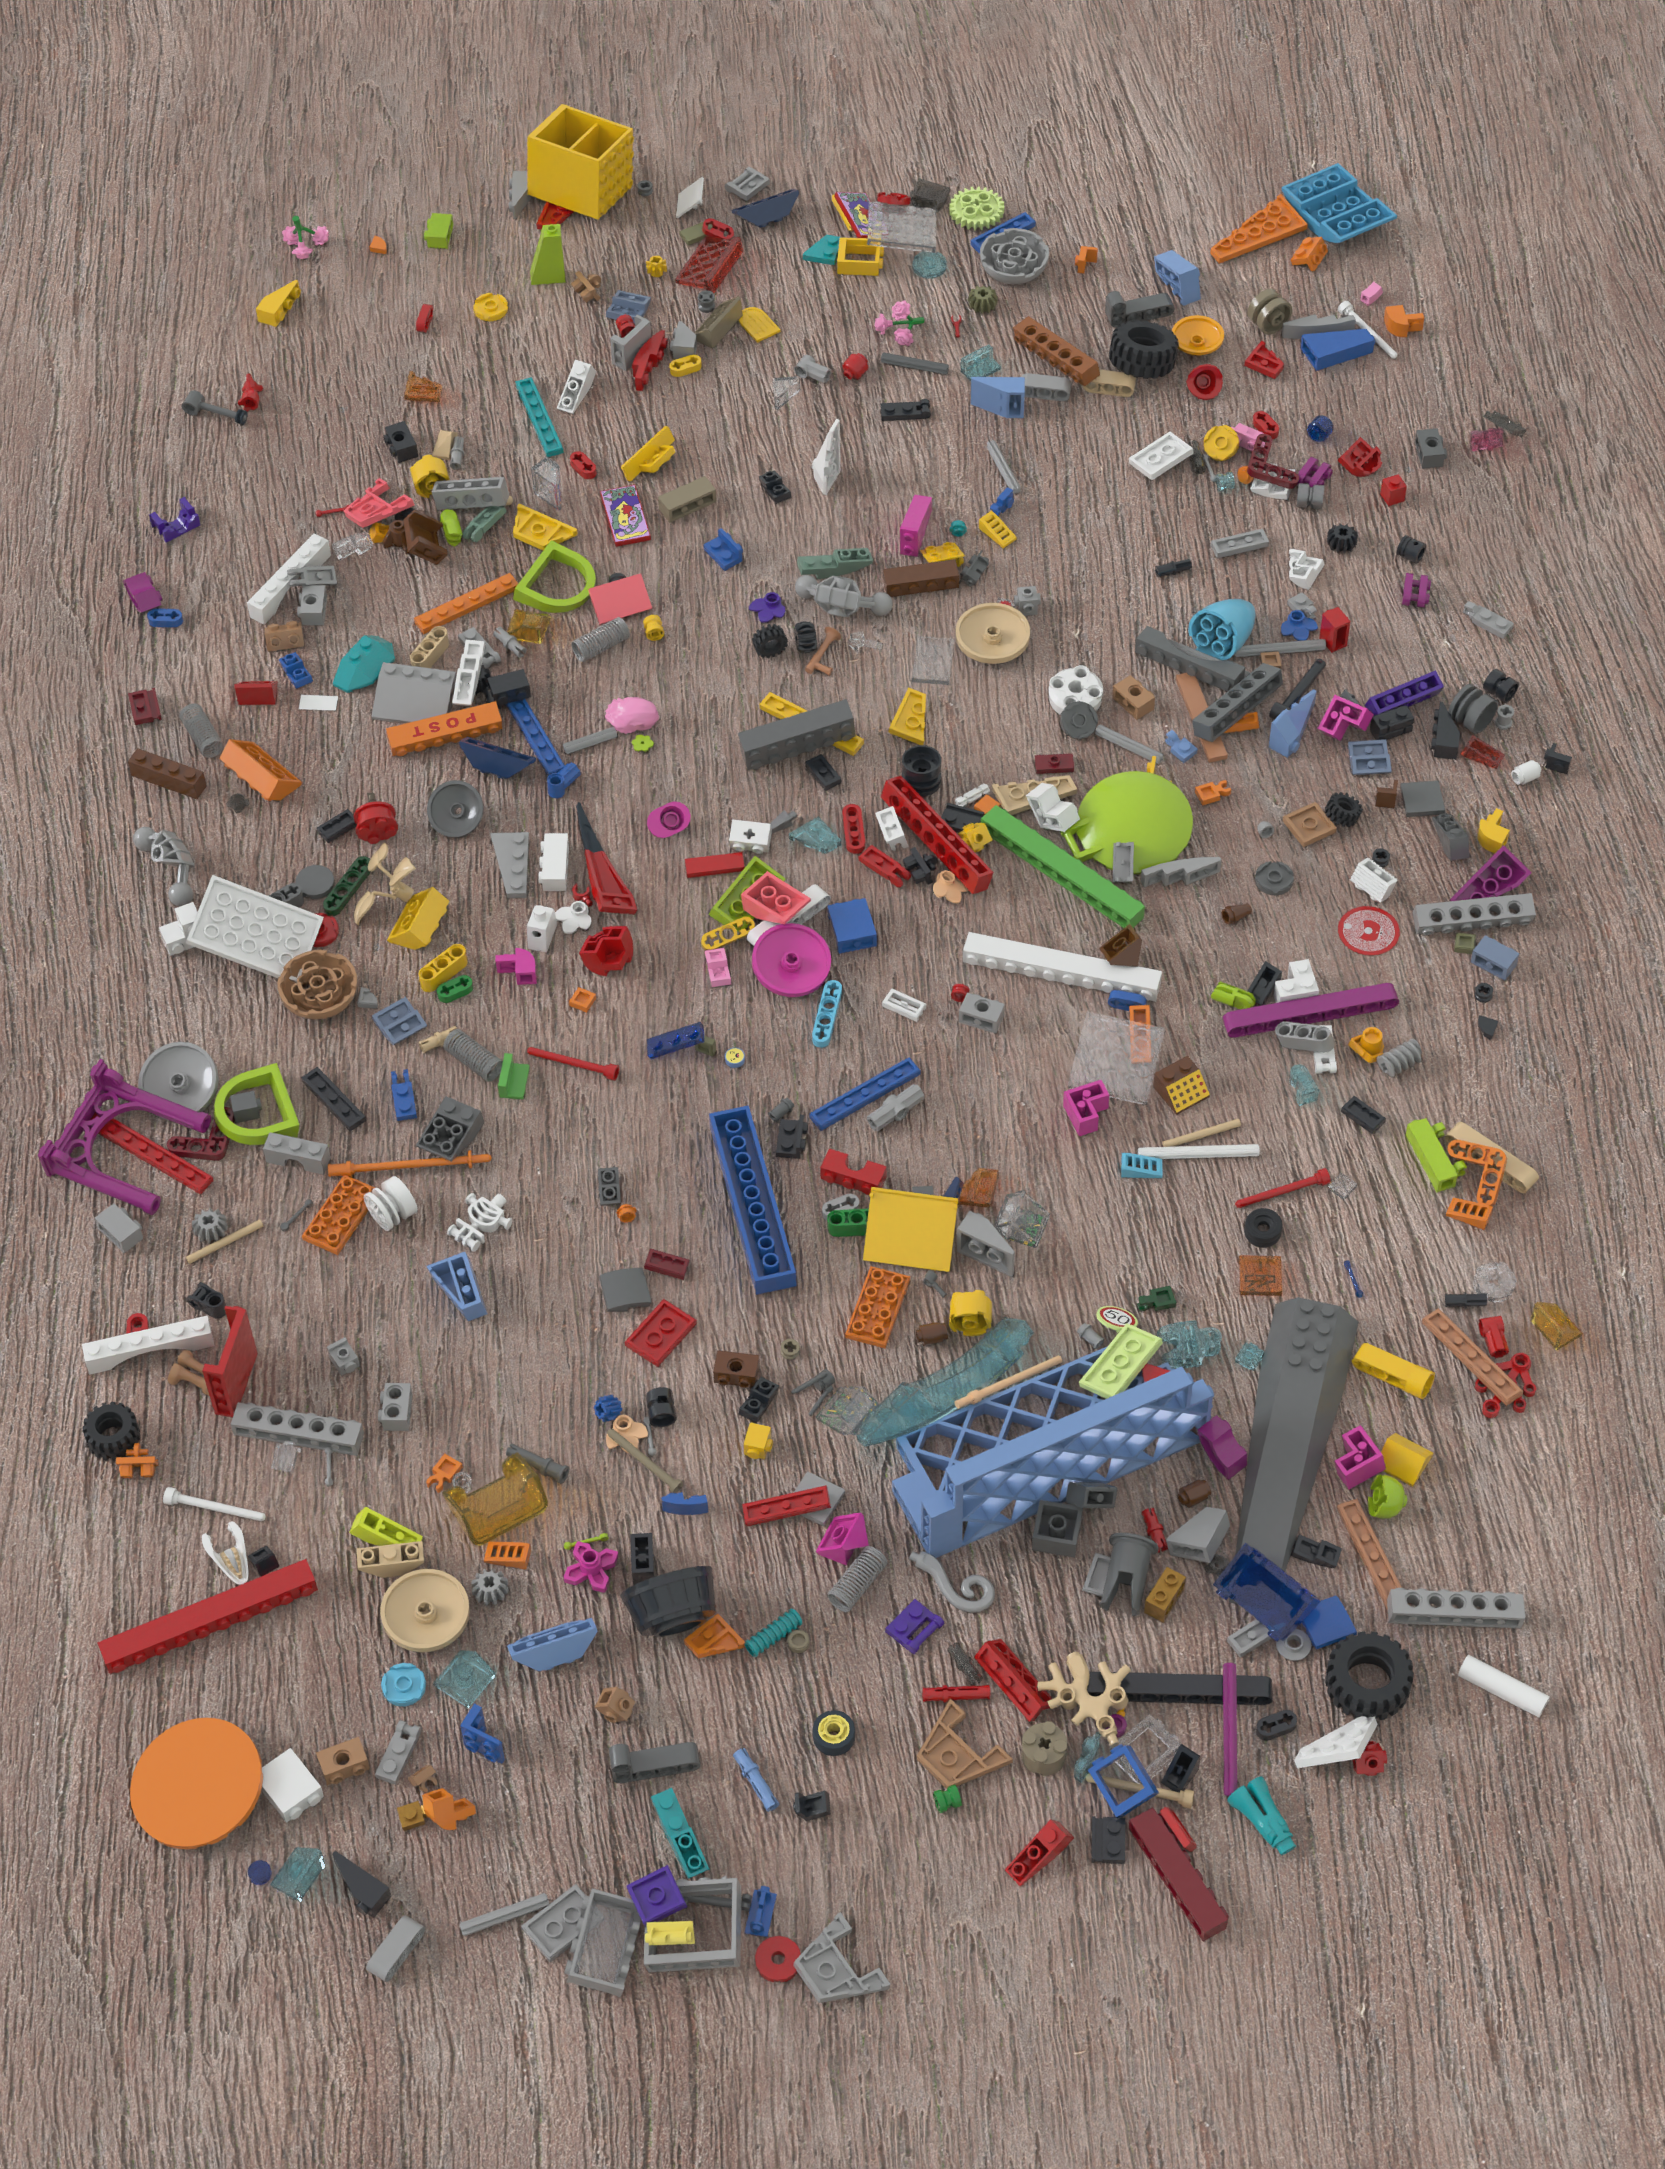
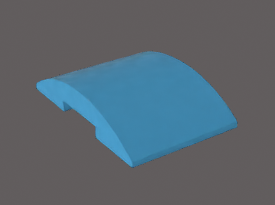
[1282,163,1397,243]

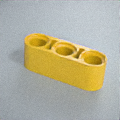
[418,944,468,992]

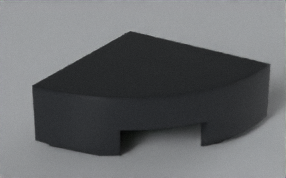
[1477,1015,1498,1040]

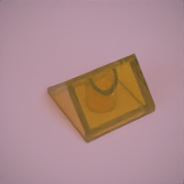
[1530,1302,1583,1350]

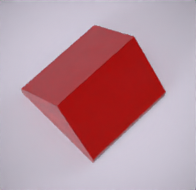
[234,681,278,705]

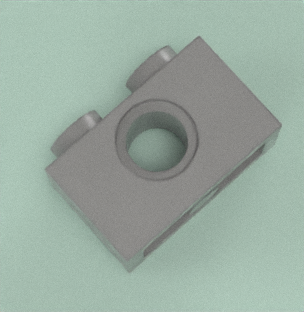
[297,585,327,625]
[959,993,1005,1034]

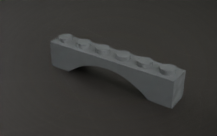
[1135,626,1245,692]

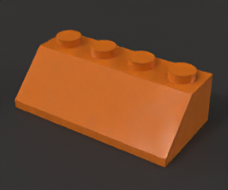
[219,739,303,801]

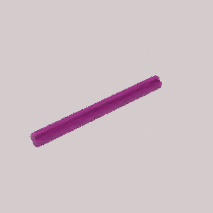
[1223,1663,1237,1797]

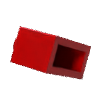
[1319,607,1351,653]

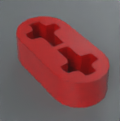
[702,218,734,243]
[416,304,434,333]
[1253,411,1279,440]
[570,451,597,479]

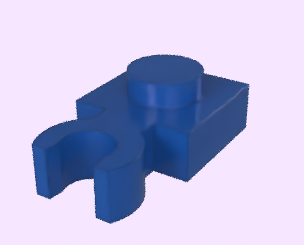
[990,487,1014,516]

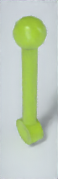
[564,1533,609,1550]

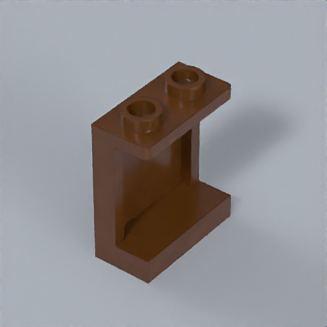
[403,510,448,565]

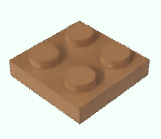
[1283,802,1337,847]

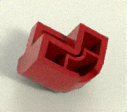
[579,926,633,976]

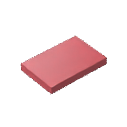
[588,573,652,625]

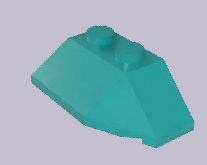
[333,635,395,693]

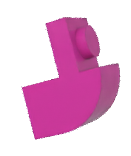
[495,948,537,985]

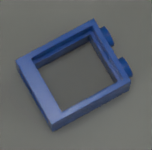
[1088,1744,1159,1817]

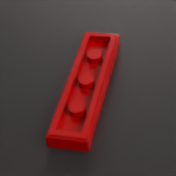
[742,1485,831,1526]

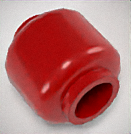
[842,353,868,380]

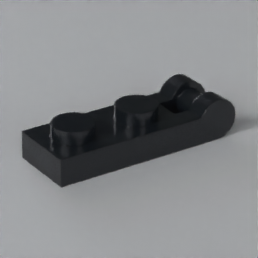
[880,399,931,421]

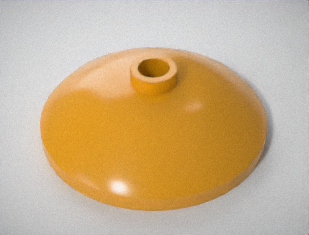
[1172,315,1224,356]

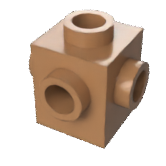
[594,1687,636,1723]

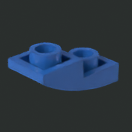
[279,652,313,689]
[661,1492,708,1515]

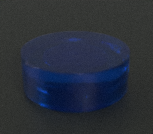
[248,1860,272,1885]

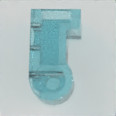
[1289,1064,1319,1106]

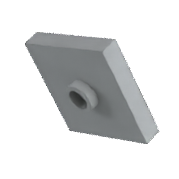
[794,1471,845,1527]

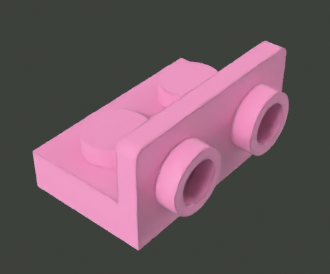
[1231,423,1265,454]

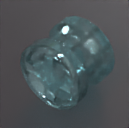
[1216,471,1235,491]

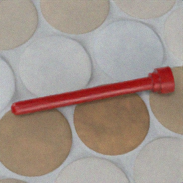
[527,1047,620,1081]
[1235,1168,1331,1208]

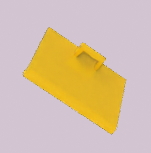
[863,1187,958,1272]

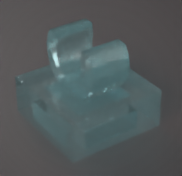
[1235,1342,1264,1371]

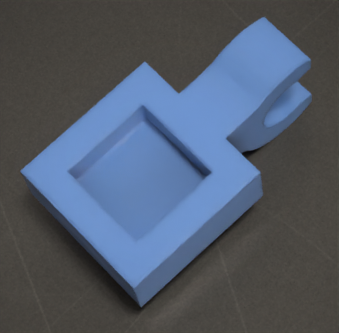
[1165,730,1198,763]

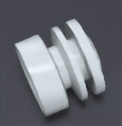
[363,1176,418,1231]

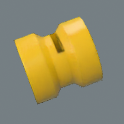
[643,615,664,641]

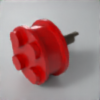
[353,793,398,844]

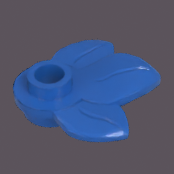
[1281,610,1318,641]

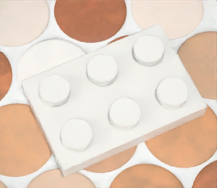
[1129,432,1193,480]

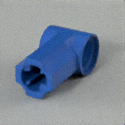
[547,762,581,798]

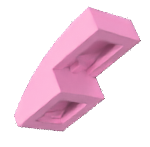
[705,948,731,987]

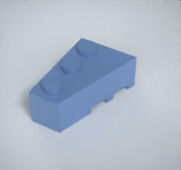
[426,1252,488,1321]

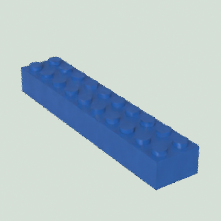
[709,1105,797,1295]

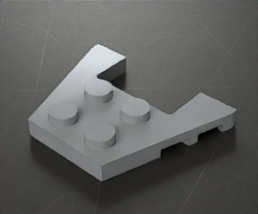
[793,1912,891,2003]

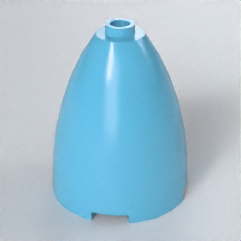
[1188,599,1256,660]

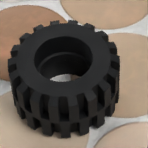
[83,1402,140,1461]

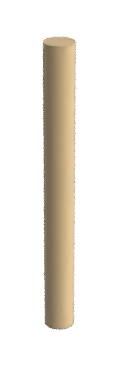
[1162,1119,1241,1147]
[186,1219,264,1264]

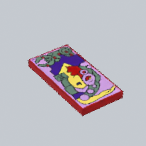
[834,192,891,241]
[600,484,651,547]

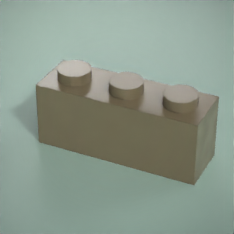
[658,476,716,523]

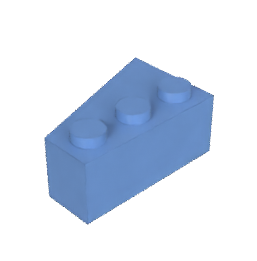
[1154,250,1201,306]

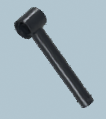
[1269,659,1326,720]

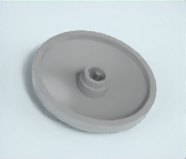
[138,1042,219,1121]

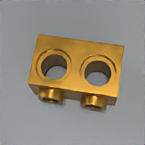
[1144,1567,1186,1623]

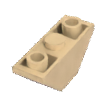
[357,1541,424,1578]

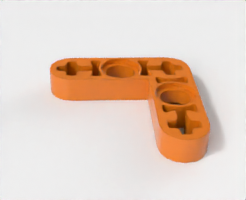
[1447,1139,1507,1206]

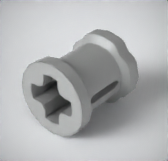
[1495,705,1514,730]

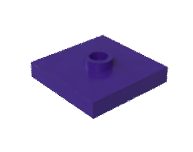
[626,1865,687,1928]

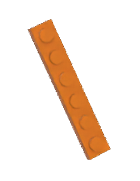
[414,573,519,634]

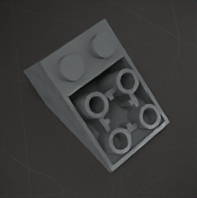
[416,1096,484,1162]

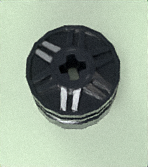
[902,745,942,796]

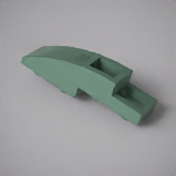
[797,548,873,579]

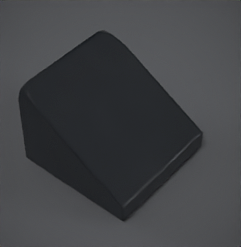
[248,1545,279,1576]

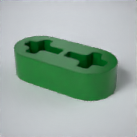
[437,975,473,1003]

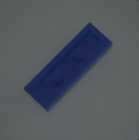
[647,1022,705,1059]

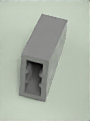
[1166,1507,1230,1563]

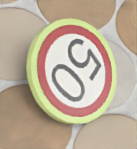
[1096,1306,1138,1333]

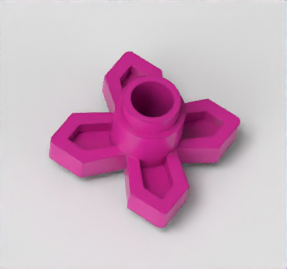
[564,1541,618,1593]

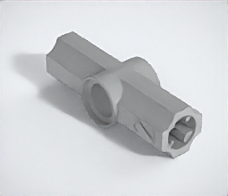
[867,1084,925,1131]

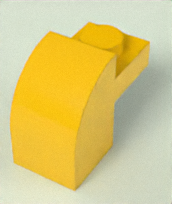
[1477,808,1510,853]

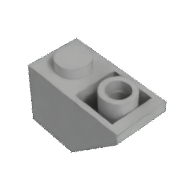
[670,321,697,359]

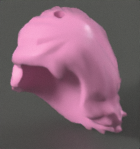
[605,697,659,734]

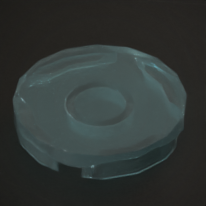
[912,250,947,279]

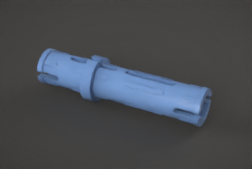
[733,1748,779,1812]

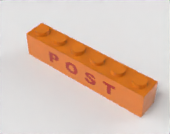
[386,701,502,756]

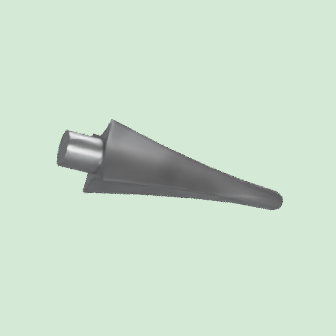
[770,810,797,833]

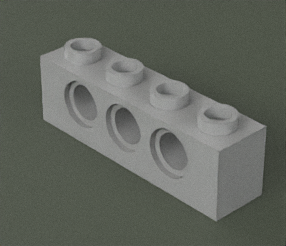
[432,477,510,510]

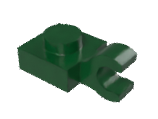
[1137,1286,1176,1312]

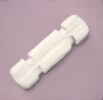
[955,784,990,807]

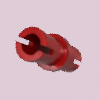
[1141,1508,1168,1553]

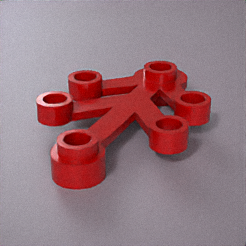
[1475,1352,1536,1418]

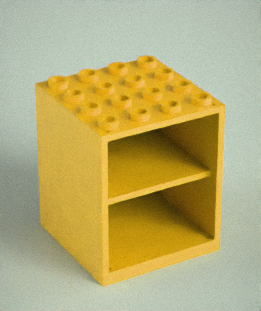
[527,104,634,220]

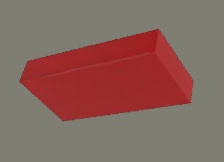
[1159,1806,1197,1852]

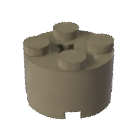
[1021,1721,1067,1776]

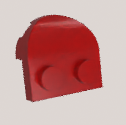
[1337,437,1382,477]

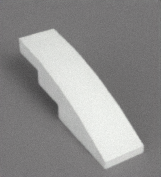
[452,640,485,706]

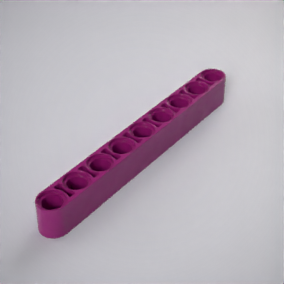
[1222,983,1399,1038]

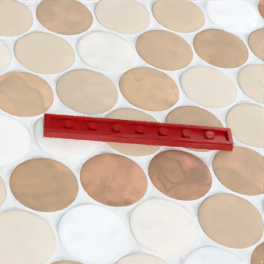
[90,1111,214,1195]

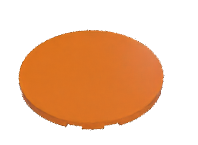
[130,1718,263,1849]

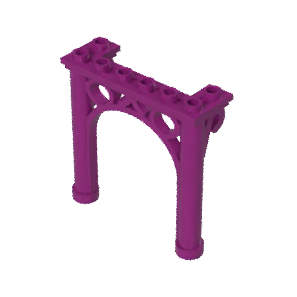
[38,1059,211,1215]

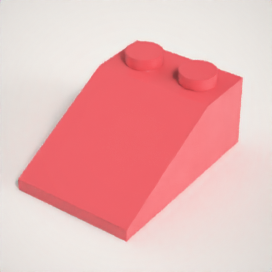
[741,871,811,924]

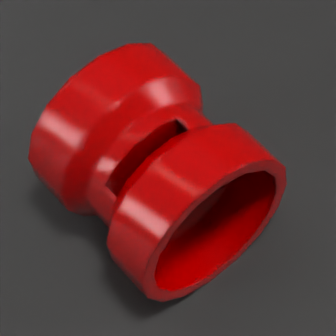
[616,314,635,338]

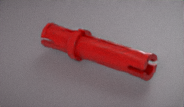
[922,1685,990,1703]

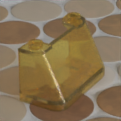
[442,1452,548,1546]

